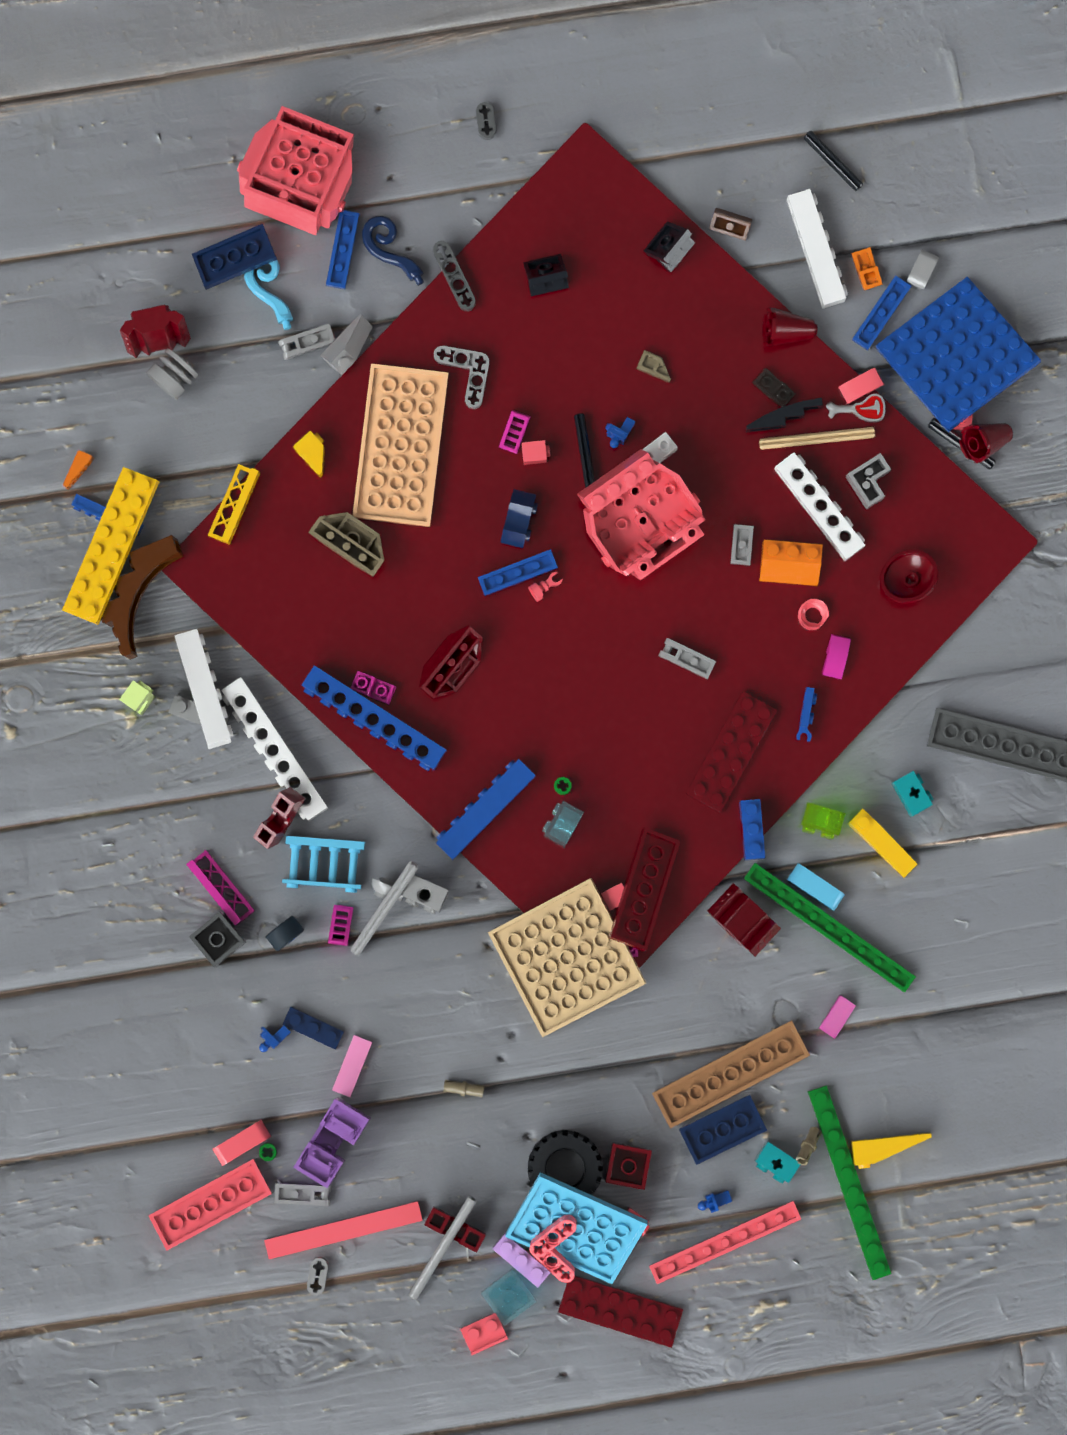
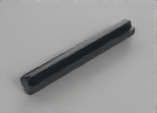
[804,131,863,191]
[574,413,595,488]
[928,418,996,469]

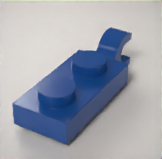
[796,687,817,742]

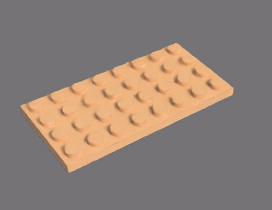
[353,364,449,527]

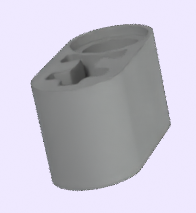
[906,249,939,290]

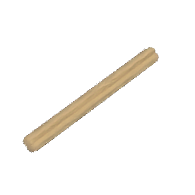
[759,427,875,450]

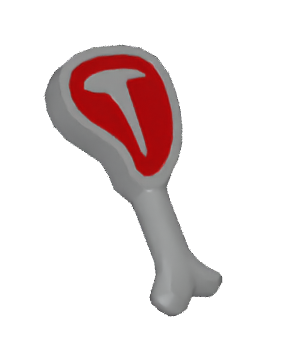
[826,394,885,422]

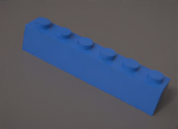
[436,759,536,860]

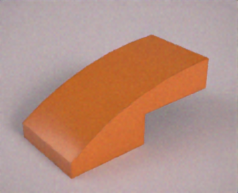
[851,247,883,290]

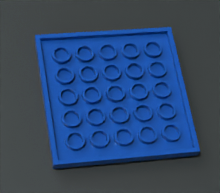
[876,276,1041,432]

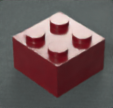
[605,1142,652,1190]

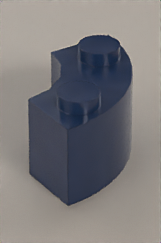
[500,489,538,548]

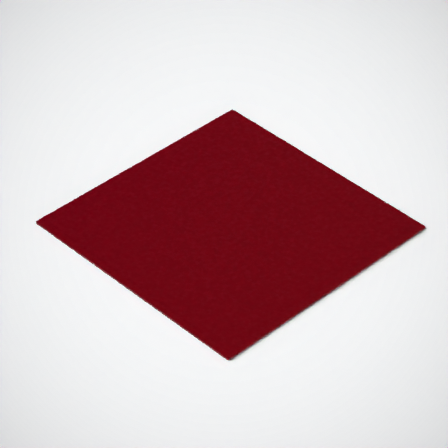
[162,123,1038,968]

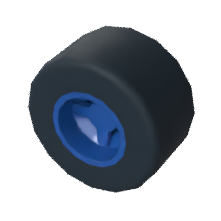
[266,916,304,951]

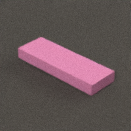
[332,1035,372,1097]

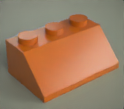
[759,540,823,586]

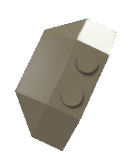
[309,512,384,577]

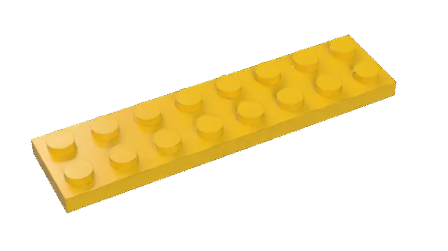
[62,467,159,625]

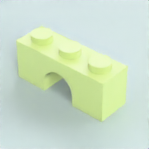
[119,680,155,715]

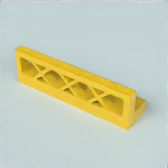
[208,464,260,545]

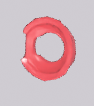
[798,599,829,630]

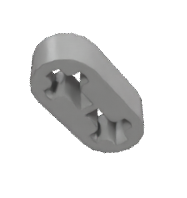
[307,1257,328,1296]

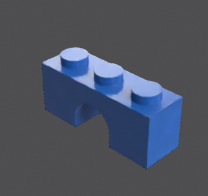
[739,799,765,861]

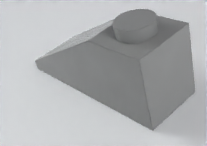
[320,314,373,375]

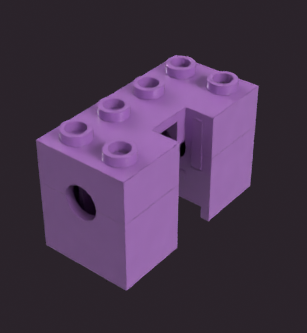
[293,1097,371,1188]

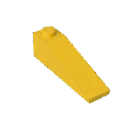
[847,809,917,878]
[851,1133,932,1169]

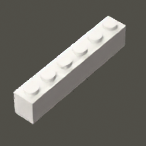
[787,189,848,309]
[174,629,234,749]

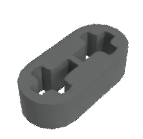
[476,102,496,140]

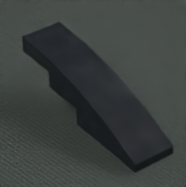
[746,398,823,433]

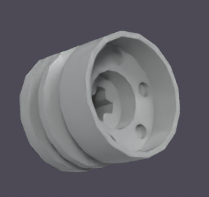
[146,348,199,400]

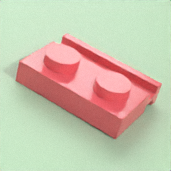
[460,1312,508,1355]

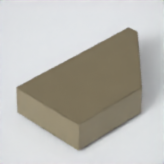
[636,350,671,383]

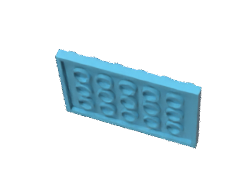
[505,1172,648,1284]

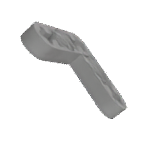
[434,346,489,409]

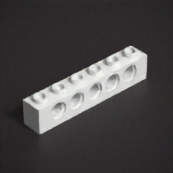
[774,453,865,561]

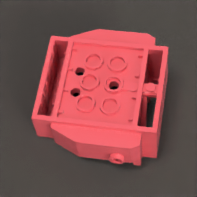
[237,106,354,235]
[577,449,705,580]

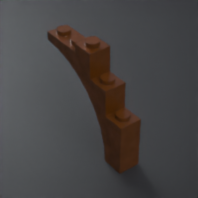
[101,535,184,660]

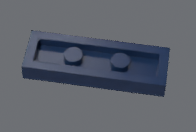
[282,1007,344,1050]

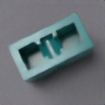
[891,771,933,817]
[754,1141,800,1184]

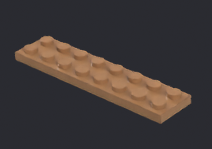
[652,1020,810,1129]

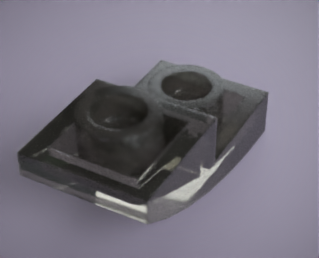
[751,368,796,407]

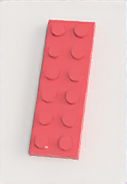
[148,1159,272,1251]

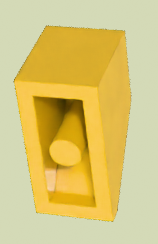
[293,431,324,478]

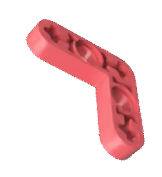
[529,1214,577,1283]

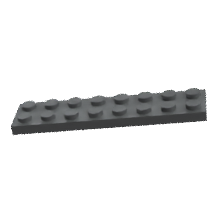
[927,708,1067,782]

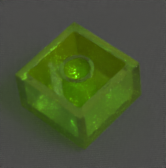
[798,802,846,840]

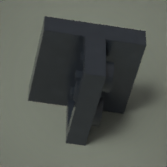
[643,221,695,272]
[523,254,569,296]

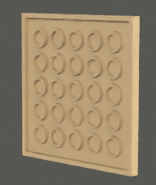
[488,878,646,1038]

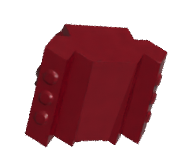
[120,305,191,358]
[707,883,781,957]

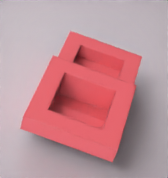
[839,368,884,404]

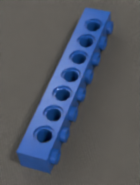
[302,665,447,771]

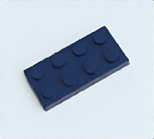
[192,224,277,290]
[679,1095,767,1165]

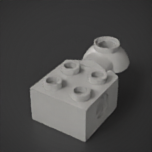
[372,875,449,914]

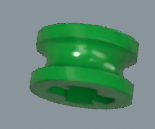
[554,777,571,795]
[259,1143,277,1161]

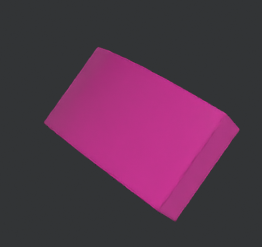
[822,634,851,679]
[351,671,396,705]

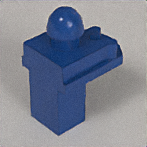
[605,417,636,448]
[259,1026,291,1052]
[697,1190,732,1213]

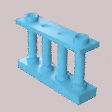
[282,836,365,893]

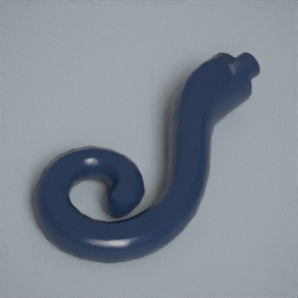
[362,216,424,286]

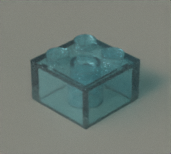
[542,801,584,848]
[481,1268,537,1326]

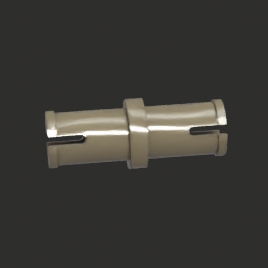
[443,1079,484,1098]
[796,1127,822,1165]

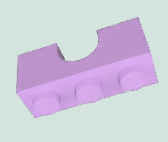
[492,1232,551,1288]

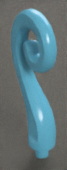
[244,260,293,330]

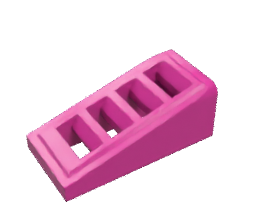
[499,410,531,454]
[328,905,353,946]

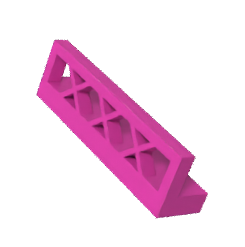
[186,850,255,926]

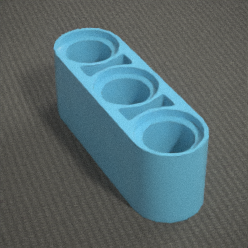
[787,863,845,911]

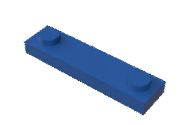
[326,210,360,289]
[852,275,911,351]
[478,549,558,596]

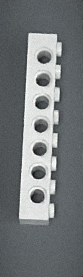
[221,677,329,821]

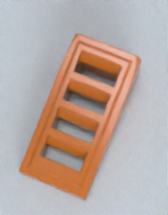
[63,450,94,490]

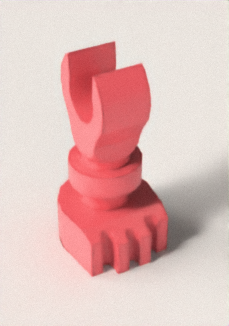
[528,572,563,602]

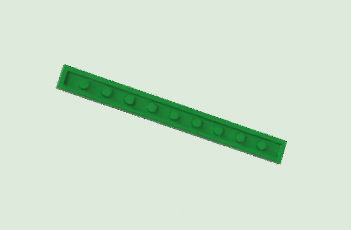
[743,863,916,993]
[808,1085,891,1280]

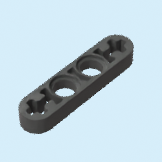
[433,241,476,312]

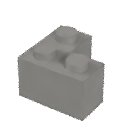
[846,453,891,510]

